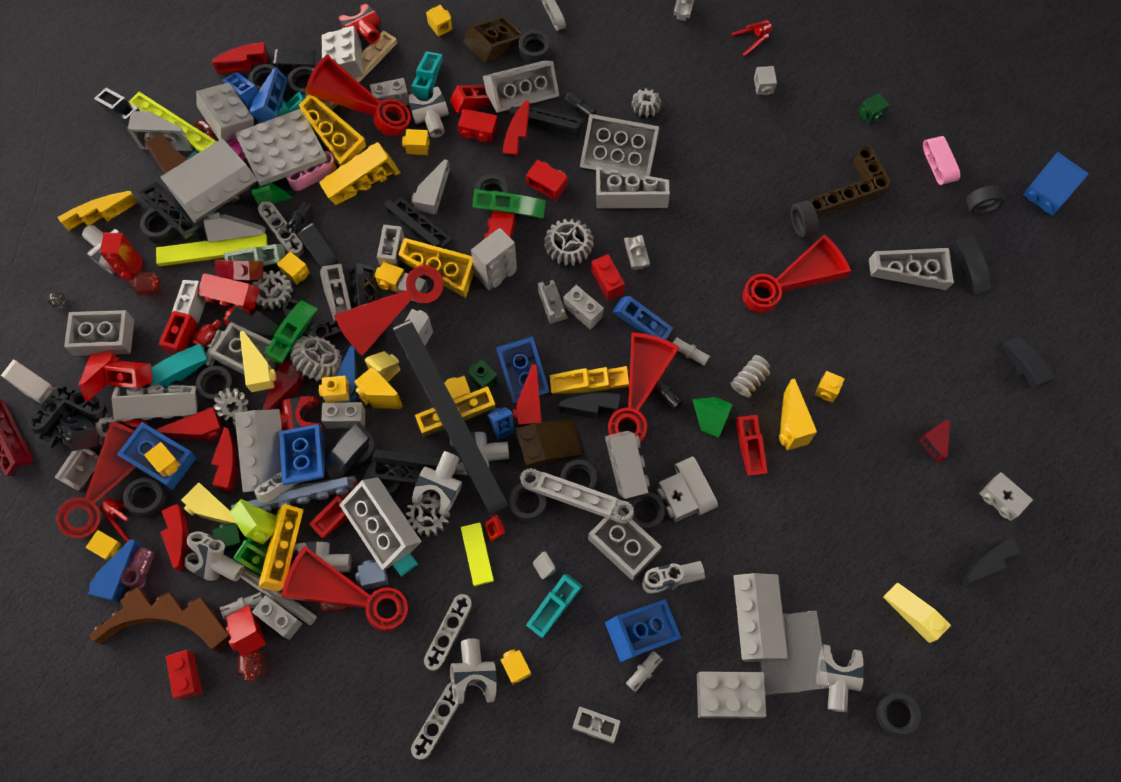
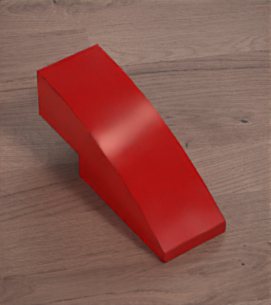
[212,42,268,73]
[502,100,530,156]
[735,415,767,476]
[211,427,238,493]
[310,482,358,538]
[161,504,189,572]

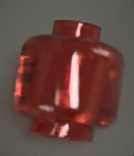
[131,271,161,296]
[236,649,266,681]

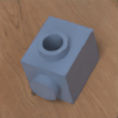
[356,560,388,590]

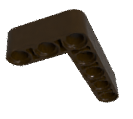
[809,146,890,219]

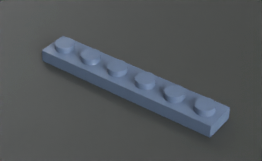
[231,477,354,512]

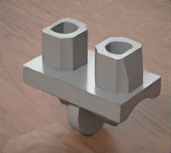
[673,0,694,21]
[624,235,650,270]

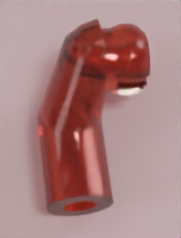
[194,120,216,137]
[319,603,351,613]

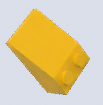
[779,379,817,451]

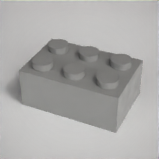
[322,26,363,78]
[196,83,254,142]
[471,228,517,290]
[64,310,134,356]
[210,322,278,375]
[605,431,650,499]
[588,509,662,581]
[697,672,766,719]

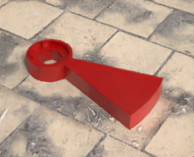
[305,54,411,137]
[743,234,851,313]
[334,265,444,355]
[608,333,679,443]
[56,421,136,538]
[281,546,408,631]

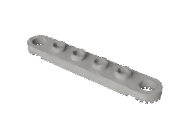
[520,468,634,523]

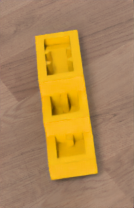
[57,191,138,231]
[550,366,630,394]

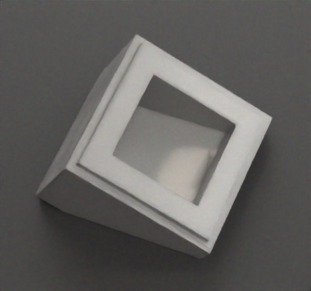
[533,551,556,579]

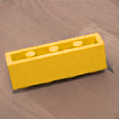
[415,387,495,437]
[258,504,303,592]

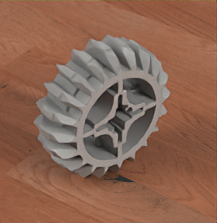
[545,219,594,266]
[290,335,342,381]

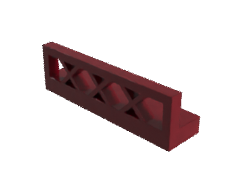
[0,399,34,476]

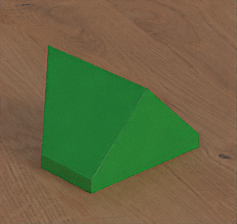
[251,182,293,206]
[692,397,733,439]
[233,538,269,576]

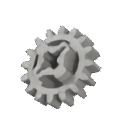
[252,270,293,310]
[406,493,450,537]

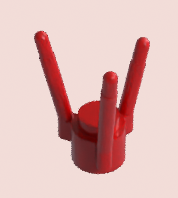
[732,20,772,56]
[99,497,130,542]

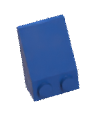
[1023,152,1089,216]
[496,336,550,403]
[117,422,196,490]
[279,424,325,485]
[605,599,681,662]

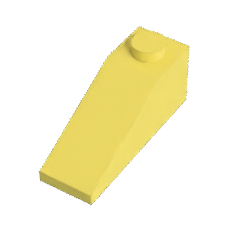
[240,331,276,392]
[181,483,236,525]
[883,583,951,643]

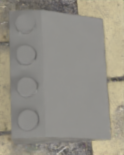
[580,114,659,178]
[160,138,257,223]

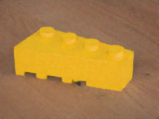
[299,95,366,167]
[319,142,400,205]
[398,238,474,298]

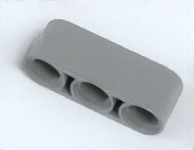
[674,456,718,515]

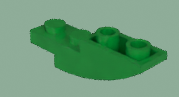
[472,189,546,219]
[264,300,318,365]

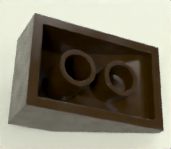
[463,15,523,64]
[516,419,583,470]

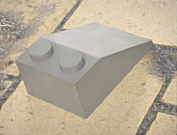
[128,111,193,151]

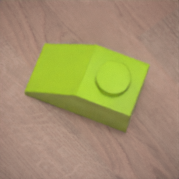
[230,499,276,545]

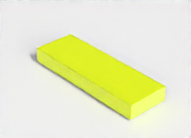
[461,522,494,587]

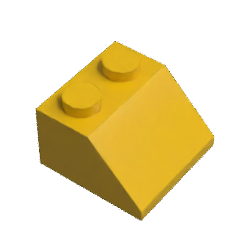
[354,367,403,409]

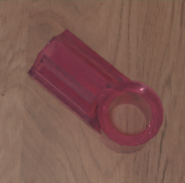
[121,547,156,589]

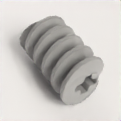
[731,355,770,398]

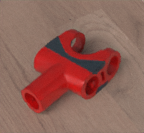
[339,4,381,44]
[280,396,323,431]

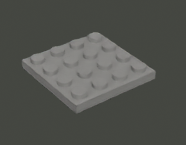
[235,109,328,187]

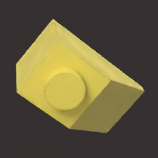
[365,351,400,382]

